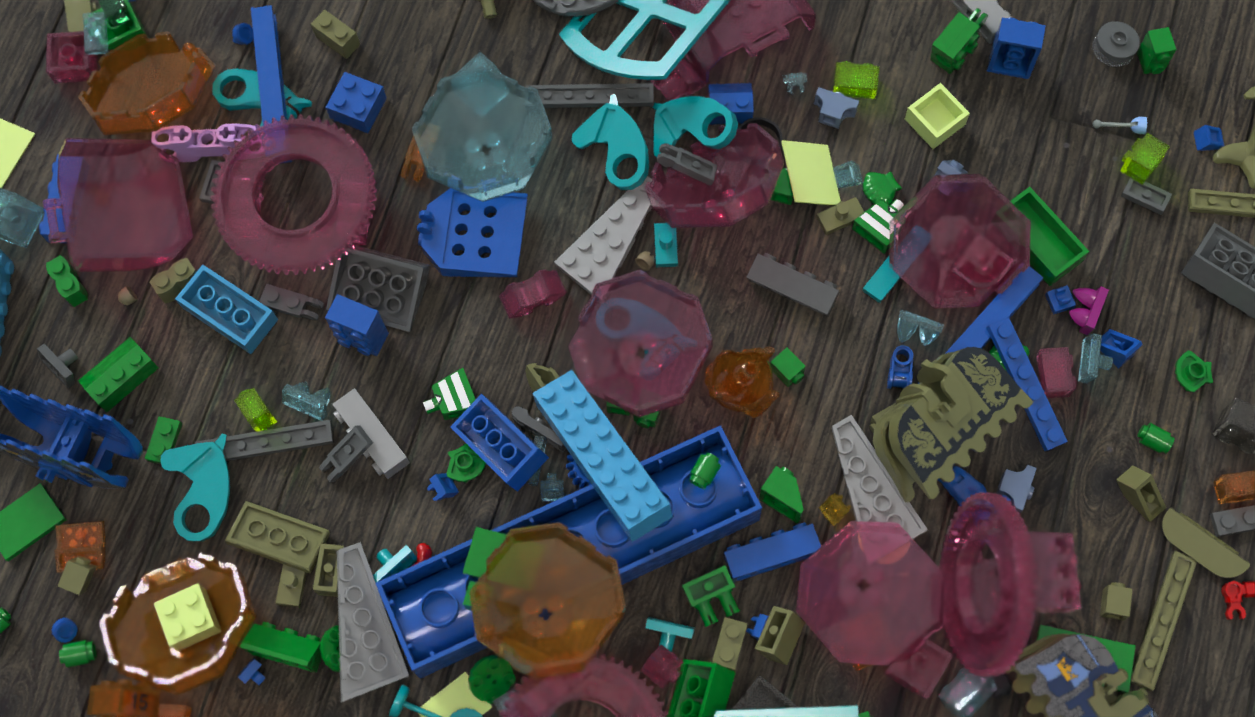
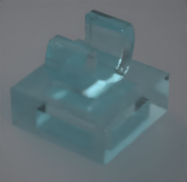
[783,72,807,94]
[540,473,565,501]

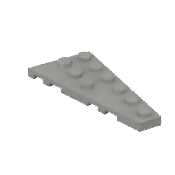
[554,176,661,303]
[831,415,928,567]
[337,542,409,702]

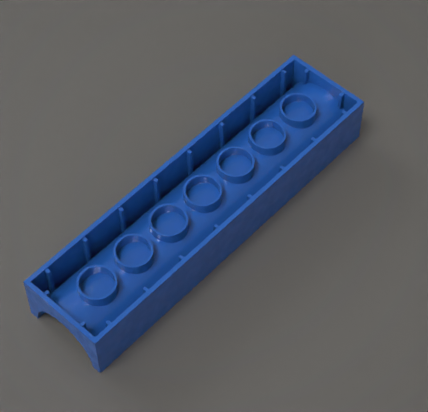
[375,425,762,679]

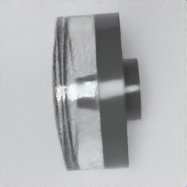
[1092,21,1140,67]

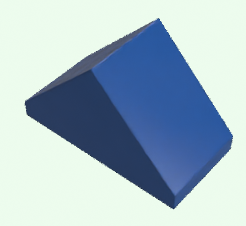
[1094,329,1143,369]

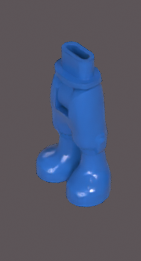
[937,464,1011,531]

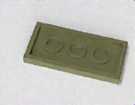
[225,501,330,574]

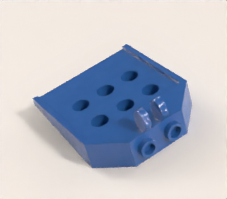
[417,187,528,277]

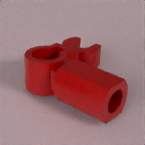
[1221,581,1255,620]

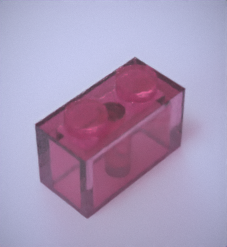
[1036,347,1077,398]

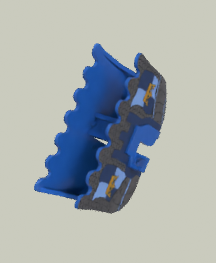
[0,386,143,489]

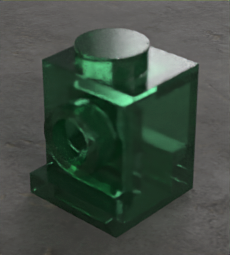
[98,0,129,27]

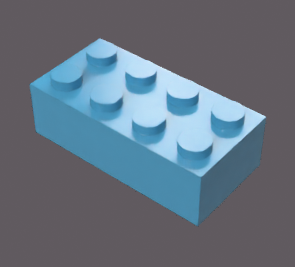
[175,265,278,354]

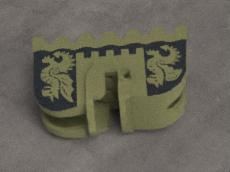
[873,347,1033,502]

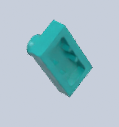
[654,223,678,267]
[373,545,417,583]
[645,617,695,652]

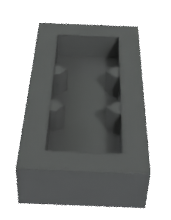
[37,344,78,388]

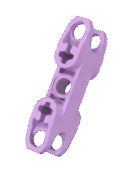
[151,124,266,162]

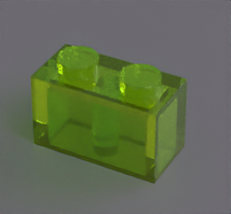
[833,61,879,99]
[1120,133,1170,185]
[234,387,277,432]

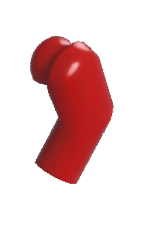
[410,543,432,567]

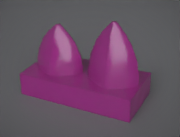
[1069,286,1109,335]

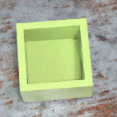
[905,83,970,149]
[154,583,222,652]

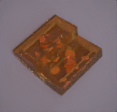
[55,521,105,573]

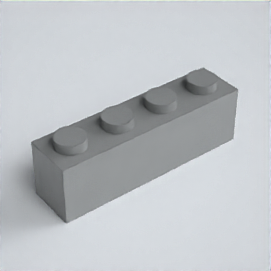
[950,0,1011,44]
[332,388,410,479]

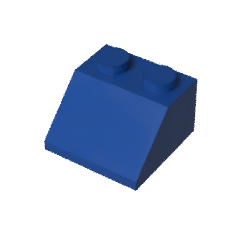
[709,83,754,124]

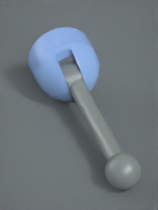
[1092,117,1147,134]

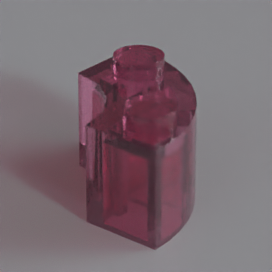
[499,269,567,319]

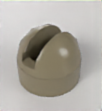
[635,251,655,271]
[118,286,138,305]

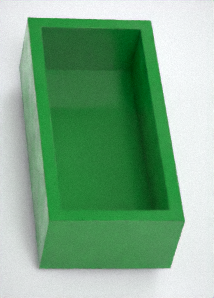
[992,187,1089,286]

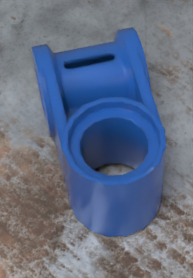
[887,346,913,389]

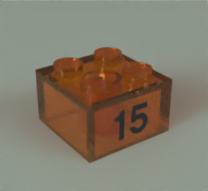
[87,679,161,717]

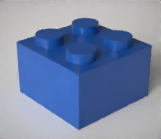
[326,72,387,133]

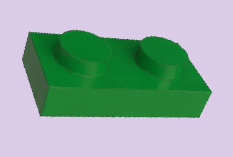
[145,416,182,464]

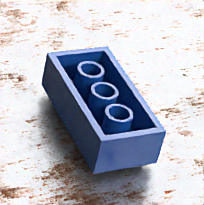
[451,394,549,492]

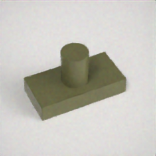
[816,197,864,235]
[276,564,307,608]

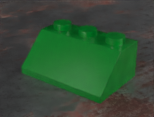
[78,337,159,412]
[239,622,322,673]
[667,659,736,717]

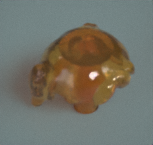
[705,346,780,418]

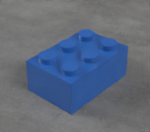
[987,17,1046,79]
[325,294,389,356]

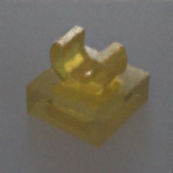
[819,493,851,526]

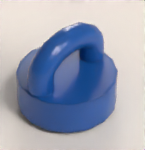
[232,23,254,45]
[52,618,78,643]

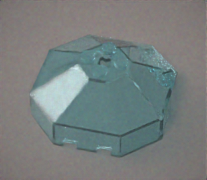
[412,66,552,202]

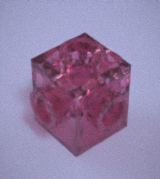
[640,645,684,689]

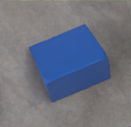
[1194,125,1224,151]

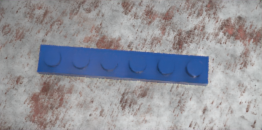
[986,317,1068,451]

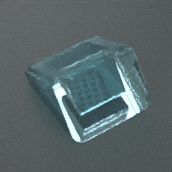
[833,160,863,188]

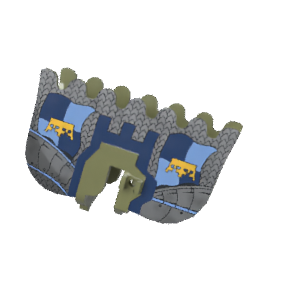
[997,634,1159,717]

